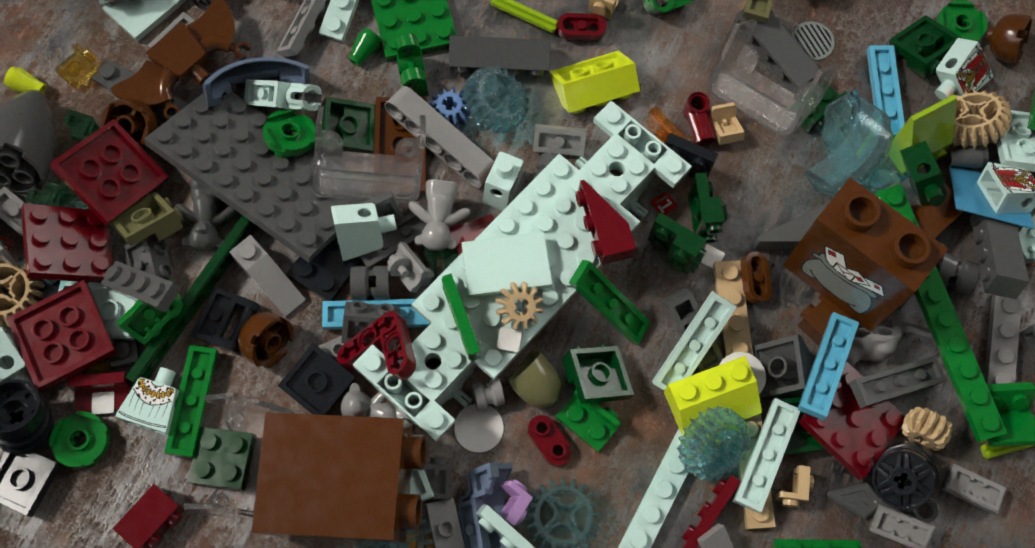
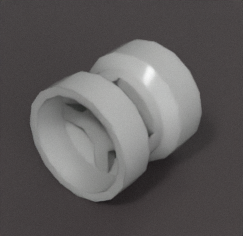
[472,378,505,410]

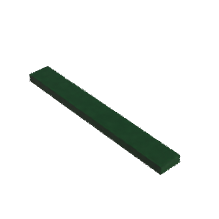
[126,215,258,384]

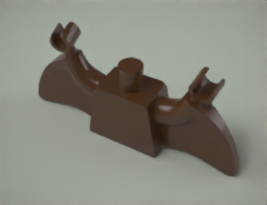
[111,0,251,120]

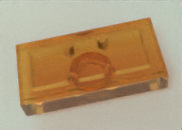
[646,106,687,144]

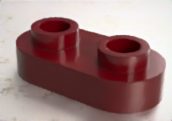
[557,13,607,41]
[528,415,572,467]

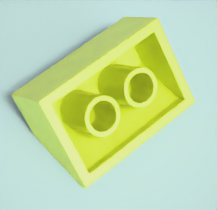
[549,50,640,114]
[663,356,762,443]

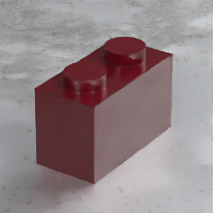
[112,484,186,548]

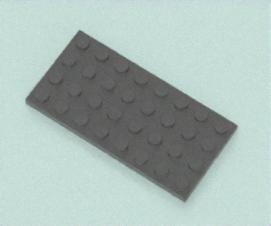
[144,91,377,263]

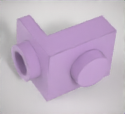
[499,480,533,526]

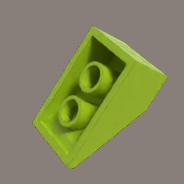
[885,94,957,175]

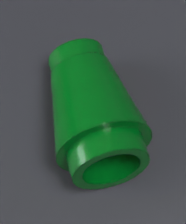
[348,28,381,67]

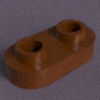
[740,251,772,305]

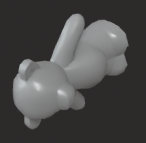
[408,179,470,251]
[341,383,413,425]

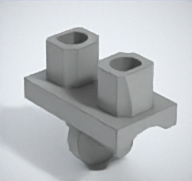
[387,242,434,293]

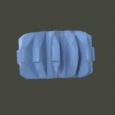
[429,87,471,129]

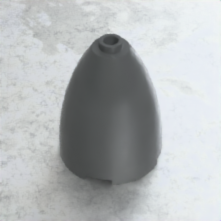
[0,90,55,195]

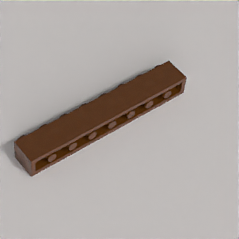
[797,184,963,346]

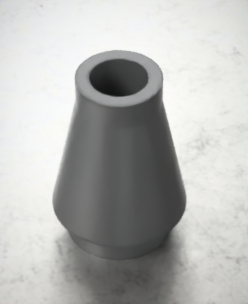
[946,145,989,169]

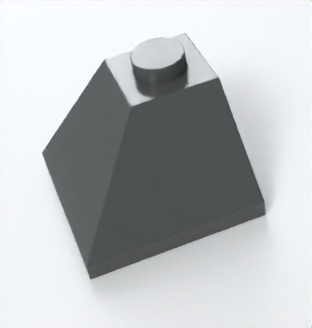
[752,334,815,399]

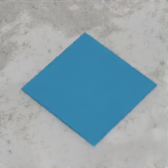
[949,166,1034,229]

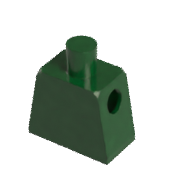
[900,141,947,206]

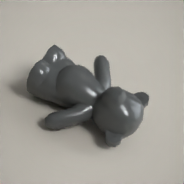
[174,180,237,251]

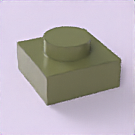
[742,0,773,23]

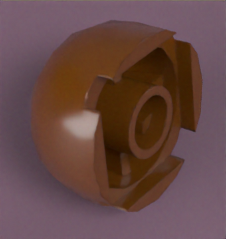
[986,14,1032,65]
[101,98,157,148]
[238,312,293,368]

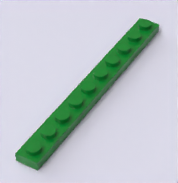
[874,185,1008,443]

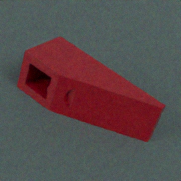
[575,180,636,265]

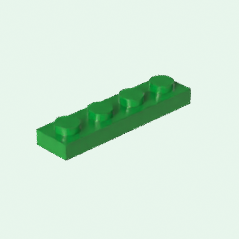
[569,260,651,344]
[164,345,219,458]

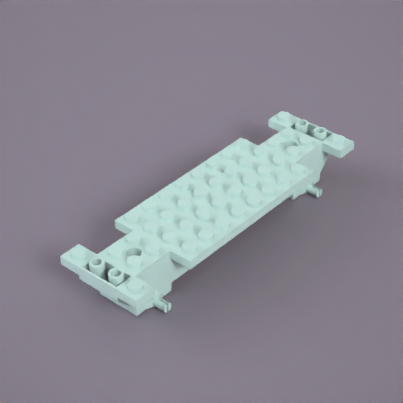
[352,101,692,442]

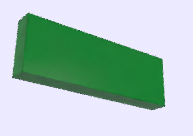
[441,273,480,361]

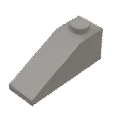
[229,235,306,318]

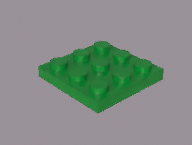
[371,0,457,62]

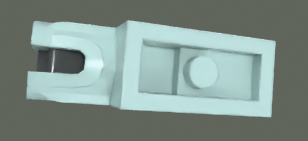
[244,79,322,111]

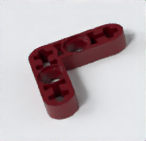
[337,311,416,380]

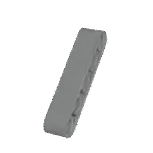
[385,86,494,188]

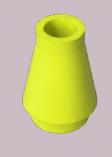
[4,67,47,94]

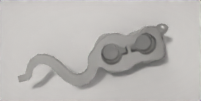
[846,323,933,366]

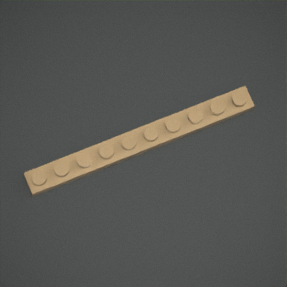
[713,260,776,530]

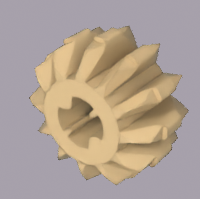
[495,282,544,330]
[901,407,953,451]

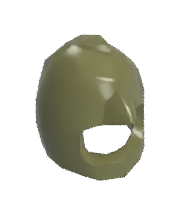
[508,350,562,408]

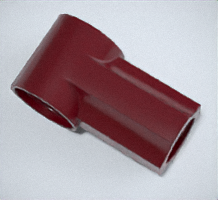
[683,92,717,146]

